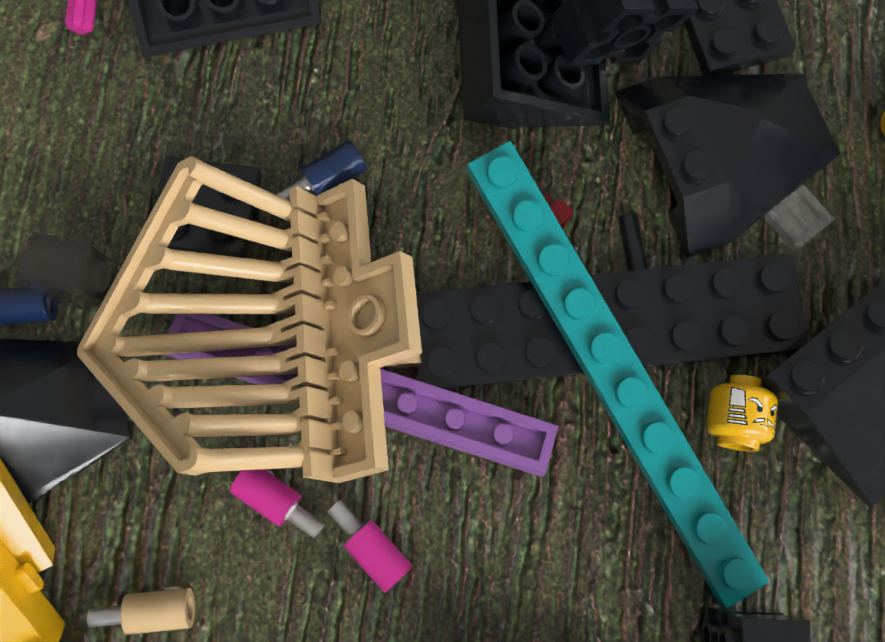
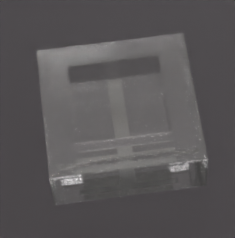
[763,184,835,252]

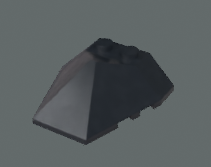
[615,73,840,259]
[0,339,133,504]

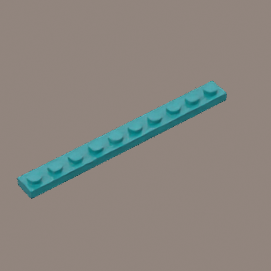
[465,141,770,609]

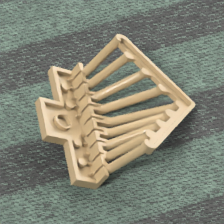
[77,156,422,483]

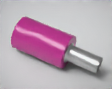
[229,469,325,539]
[327,500,413,593]

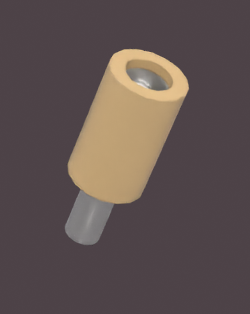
[87,587,195,635]

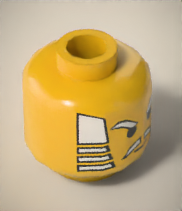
[706,375,778,452]

